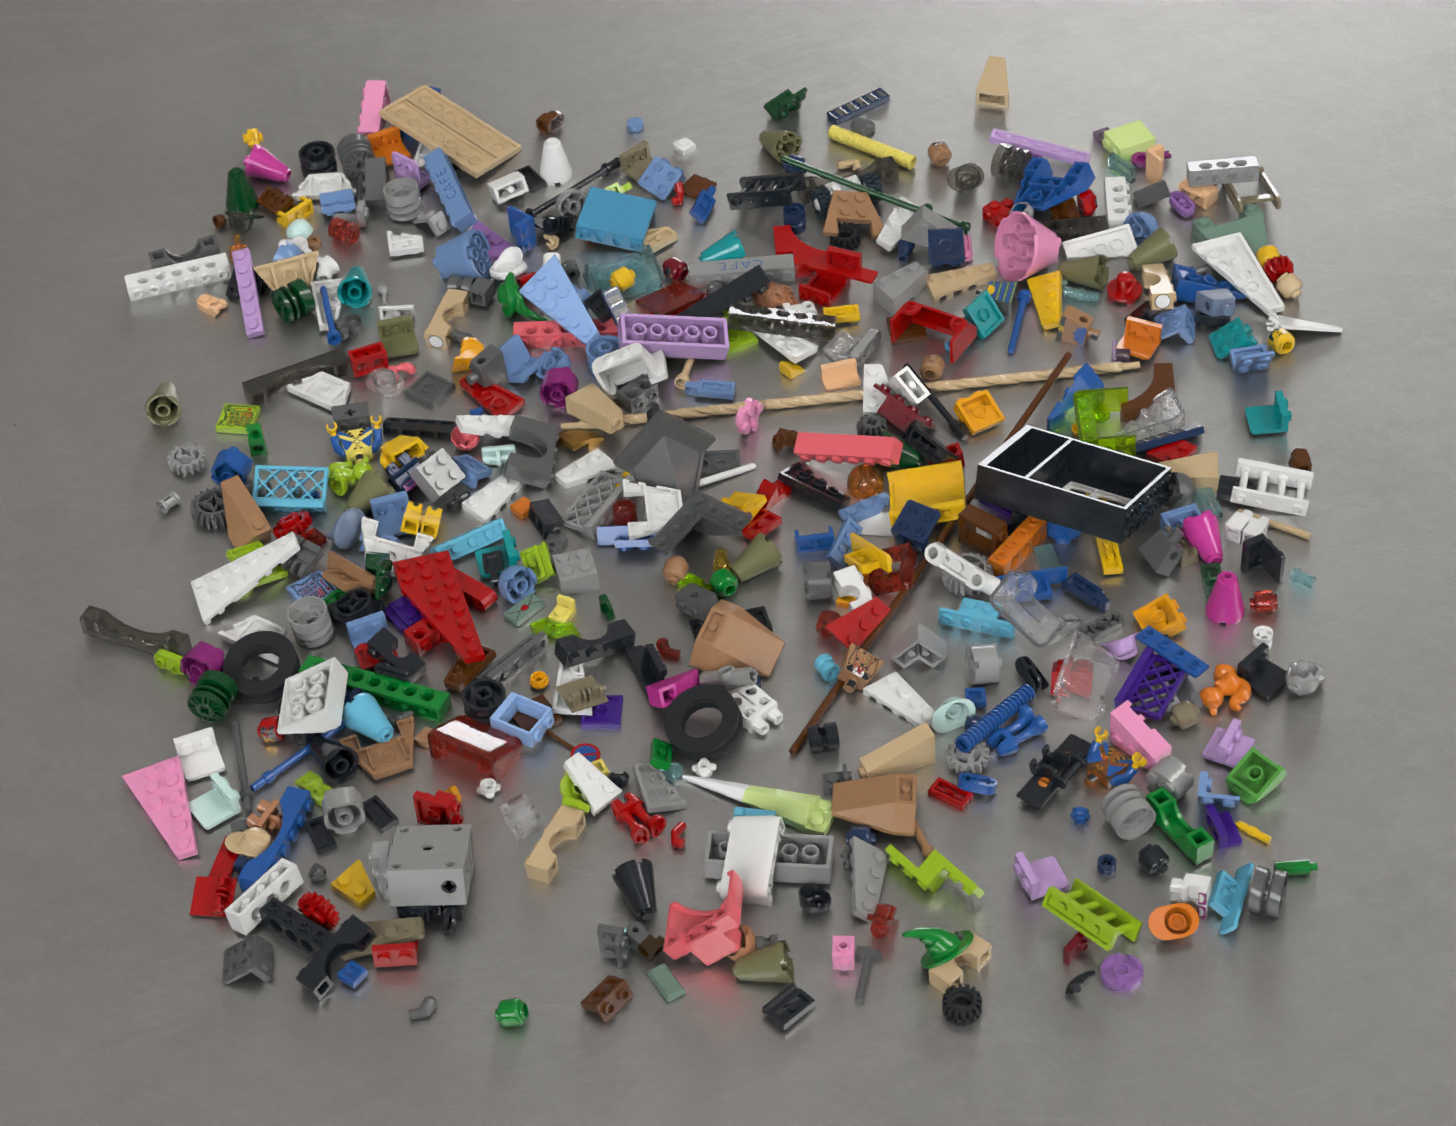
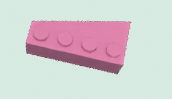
[357,80,391,136]

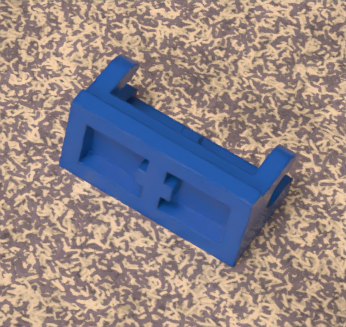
[794,526,834,554]

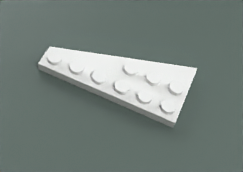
[191,532,300,626]

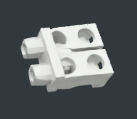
[732,685,783,736]

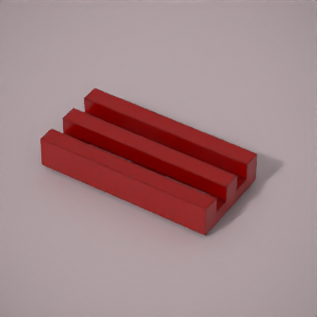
[928,777,974,811]

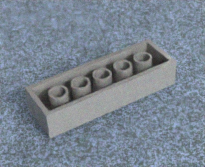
[704,830,834,884]

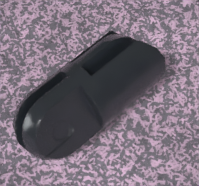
[1015,656,1049,692]
[442,896,469,933]

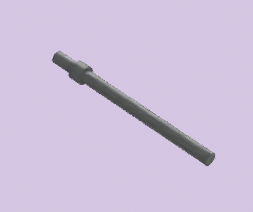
[232,721,252,813]

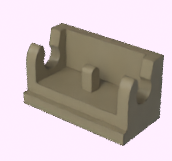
[1165,524,1199,567]

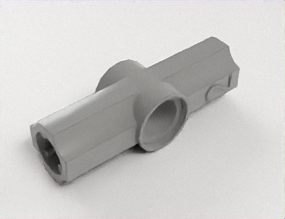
[700,665,758,691]

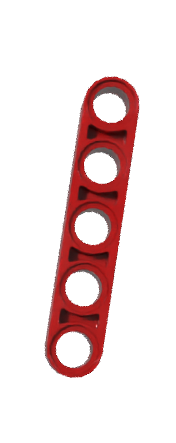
[455,568,498,612]

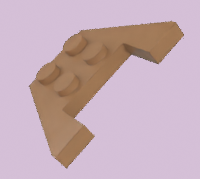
[822,190,884,240]
[338,716,415,780]

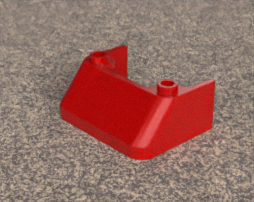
[890,301,977,364]

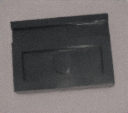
[1216,475,1258,501]
[762,983,816,1030]

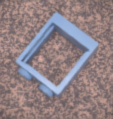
[490,692,554,748]

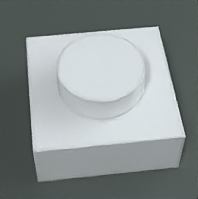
[673,137,696,156]

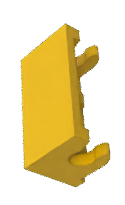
[276,196,314,228]

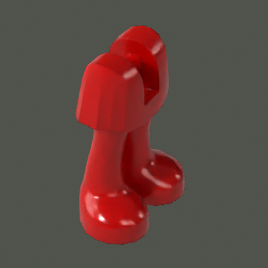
[610,792,666,844]

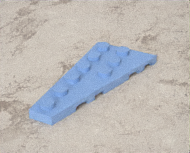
[519,254,600,346]

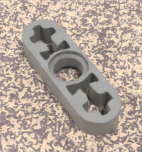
[849,328,881,367]

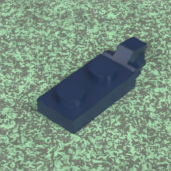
[1061,572,1110,612]

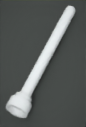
[699,463,756,487]

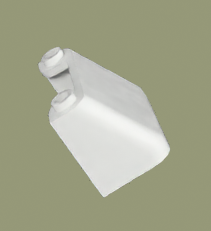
[716,816,785,907]

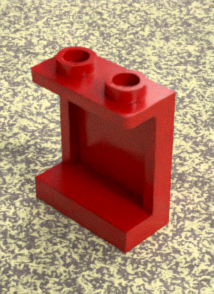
[798,271,851,308]

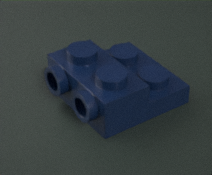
[928,227,964,267]

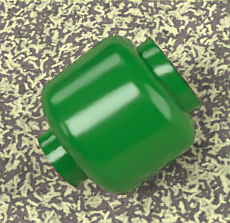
[710,568,738,597]
[495,998,529,1028]

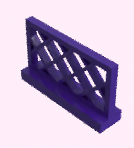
[1114,647,1188,721]

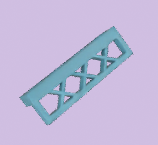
[429,518,507,561]

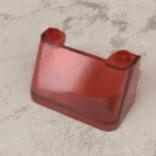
[427,715,524,784]

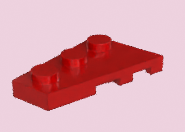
[824,597,891,649]

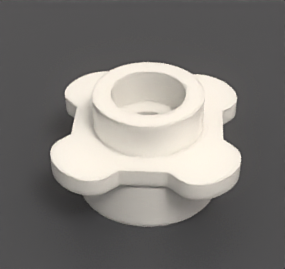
[692,758,716,778]
[476,778,501,799]

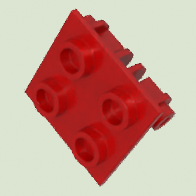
[190,872,237,917]

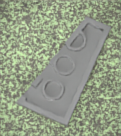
[850,836,889,923]

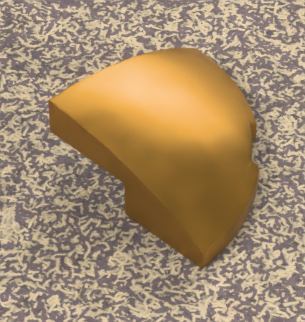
[557,429,604,451]

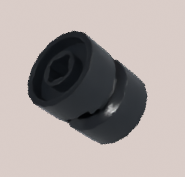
[807,722,840,752]

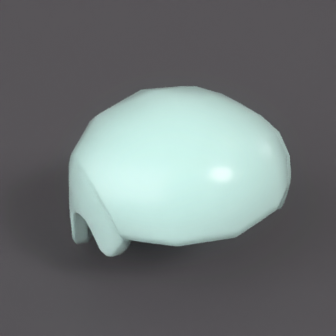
[286,218,313,239]

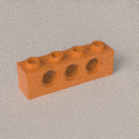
[988,516,1047,576]

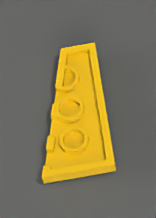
[1026,270,1062,330]

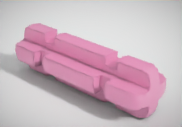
[964,235,973,262]

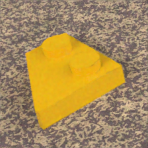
[330,859,376,909]

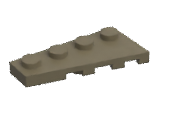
[340,917,425,961]

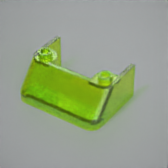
[1073,386,1136,457]

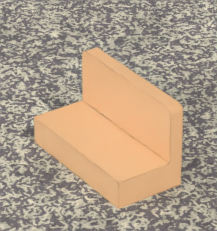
[1145,144,1164,184]
[820,358,861,392]

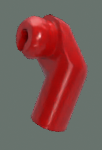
[671,182,684,206]
[671,821,687,849]

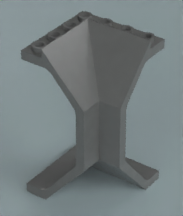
[613,409,753,556]

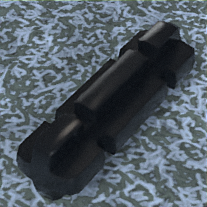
[374,662,411,682]

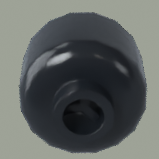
[1138,844,1170,875]

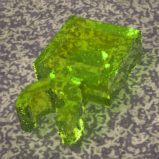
[677,573,713,592]

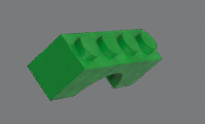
[1146,787,1214,865]

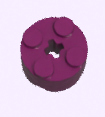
[539,367,579,409]
[180,641,224,686]

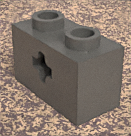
[331,401,371,434]
[674,583,718,621]

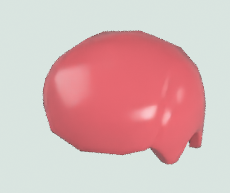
[451,426,480,451]

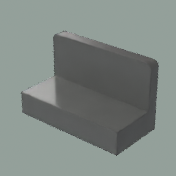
[1133,180,1171,209]

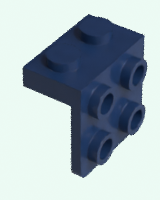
[890,500,941,553]

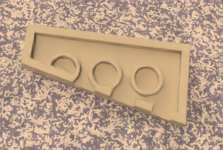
[927,262,997,303]

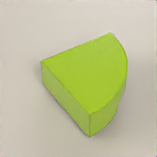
[561,796,591,813]

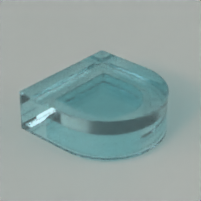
[661,763,684,786]

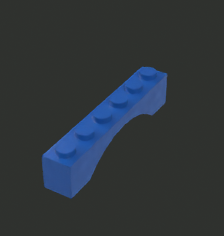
[238,786,314,892]

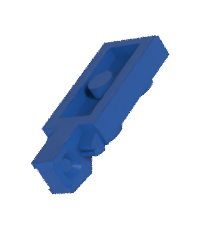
[689,185,717,224]

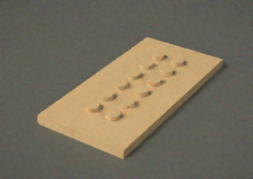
[379,84,522,178]

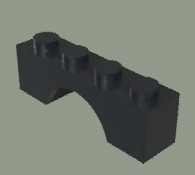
[554,619,636,669]
[295,914,377,1001]

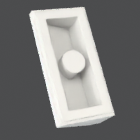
[378,305,416,320]

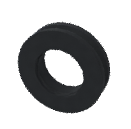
[223,631,301,704]
[664,685,743,761]

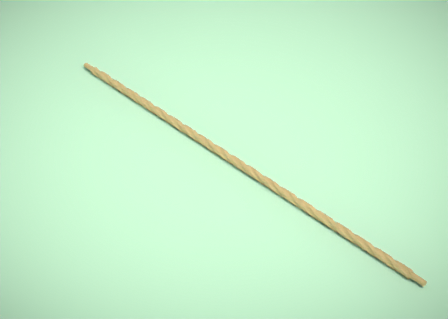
[561,361,1140,430]

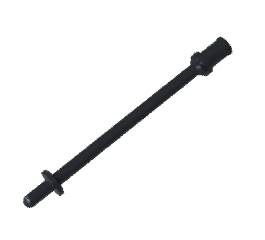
[525,157,621,218]

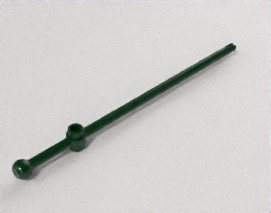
[780,156,971,234]

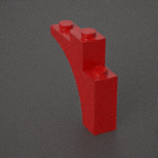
[773,225,827,278]

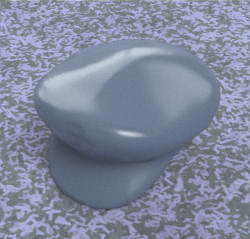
[326,508,365,550]

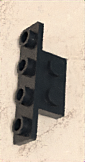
[625,643,667,696]

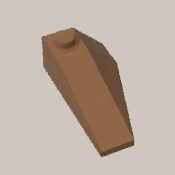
[221,475,272,548]

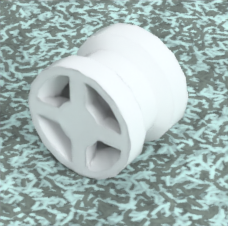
[1252,625,1273,649]

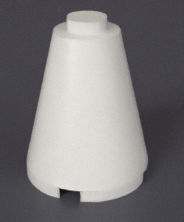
[539,138,572,186]

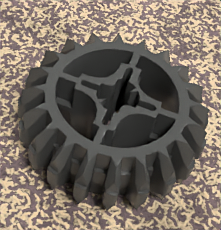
[190,486,227,530]

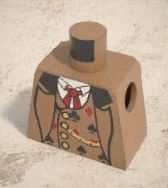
[838,643,884,693]

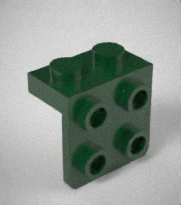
[763,87,808,121]

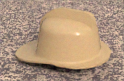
[225,827,272,858]

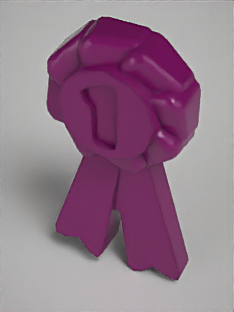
[1131,150,1172,168]

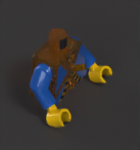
[1084,726,1147,790]

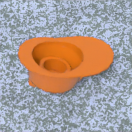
[1148,903,1199,940]

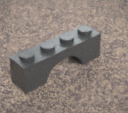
[148,234,221,269]

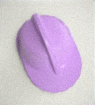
[1094,632,1139,660]

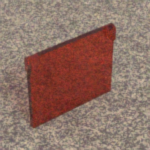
[635,280,708,315]

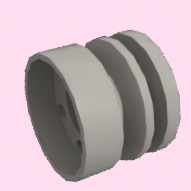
[383,177,423,222]
[287,596,334,648]
[1100,783,1156,840]

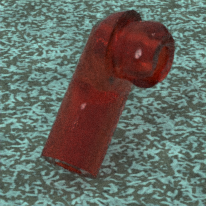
[656,638,681,660]

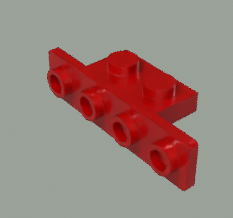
[807,246,878,284]

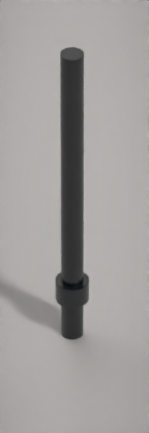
[903,363,968,440]

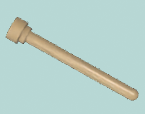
[674,358,695,389]

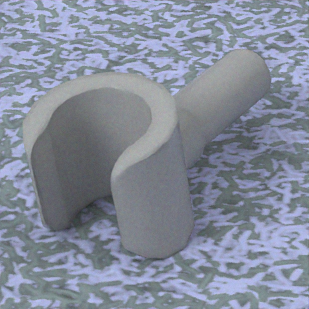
[377,284,389,306]

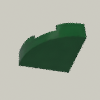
[599,593,615,621]

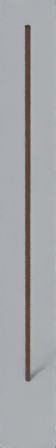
[789,352,1072,755]

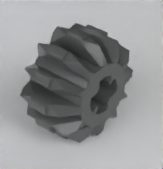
[856,413,888,436]

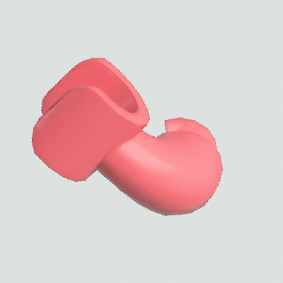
[387,362,416,380]

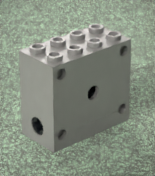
[384,824,475,907]

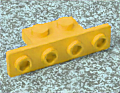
[843,532,892,574]

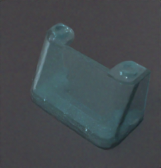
[583,244,665,300]

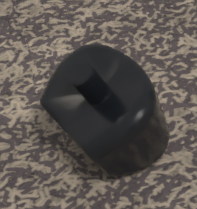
[608,771,629,788]

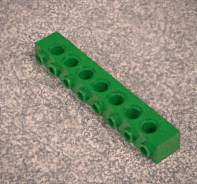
[298,655,452,723]

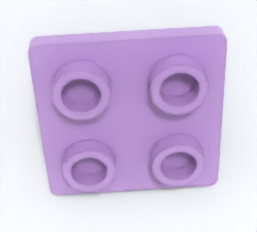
[1202,718,1255,768]

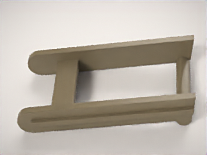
[1221,166,1281,214]

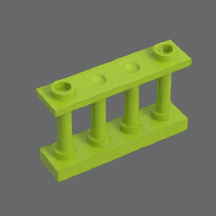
[1041,878,1143,951]

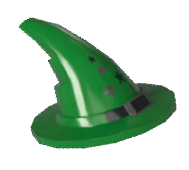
[902,927,974,969]

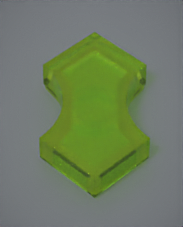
[529,617,581,640]

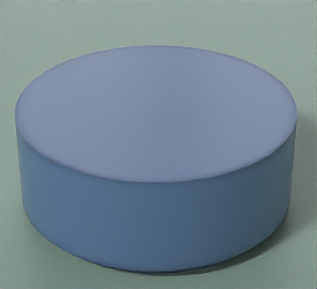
[627,117,644,132]

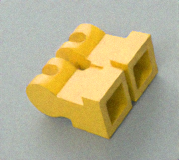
[400,501,442,539]

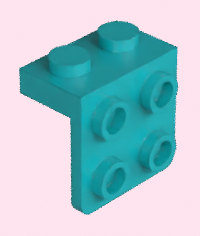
[1209,317,1258,360]
[1245,390,1292,435]
[475,530,520,578]

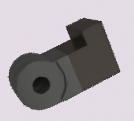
[625,921,665,963]

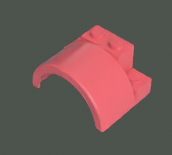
[663,869,744,966]

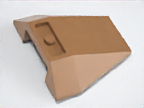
[689,599,785,677]
[831,773,917,836]

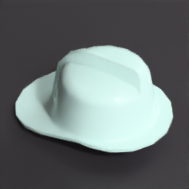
[931,697,976,733]

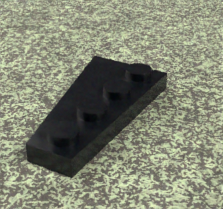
[777,462,851,510]

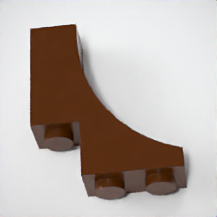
[1120,363,1175,422]

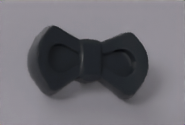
[446,491,471,510]

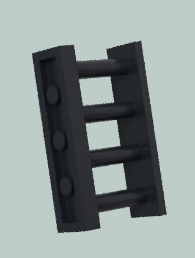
[726,172,807,210]

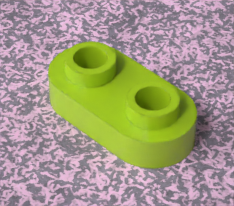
[153,649,184,675]

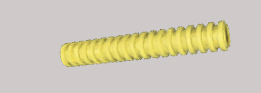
[828,125,916,170]

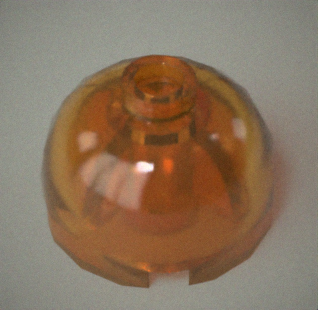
[847,464,885,500]

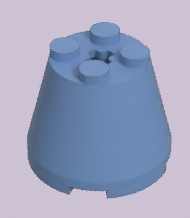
[433,229,492,280]

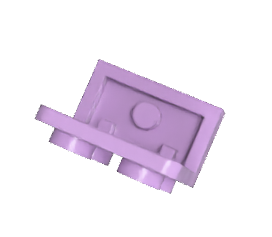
[392,151,432,191]
[1012,851,1069,901]

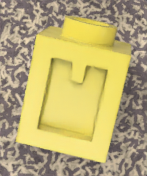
[548,594,577,628]

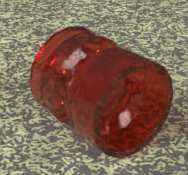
[328,217,360,246]
[612,499,638,526]

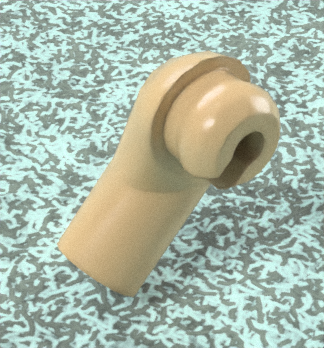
[836,159,862,171]

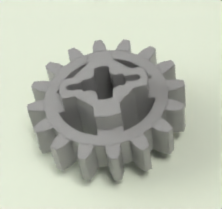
[167,442,208,475]
[946,739,990,774]

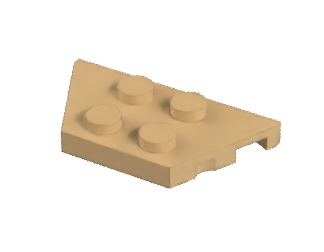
[253,250,319,291]

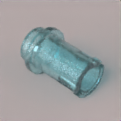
[1290,568,1316,589]

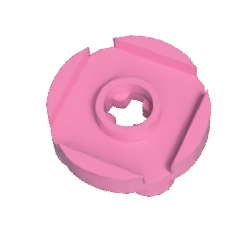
[735,398,763,435]

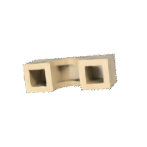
[929,931,991,994]

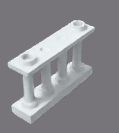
[1230,458,1314,517]

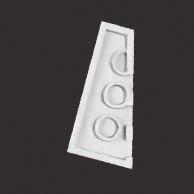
[876,196,917,251]
[455,415,524,438]
[552,662,592,716]

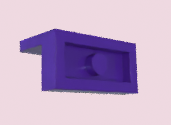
[1205,803,1242,849]

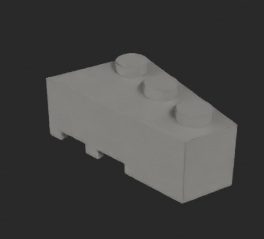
[901,205,964,247]
[873,262,927,316]

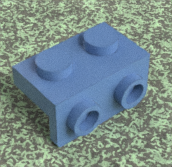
[319,188,356,216]

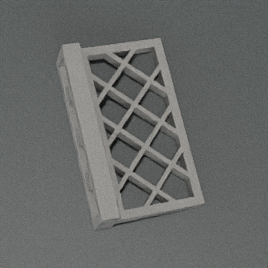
[561,470,637,540]

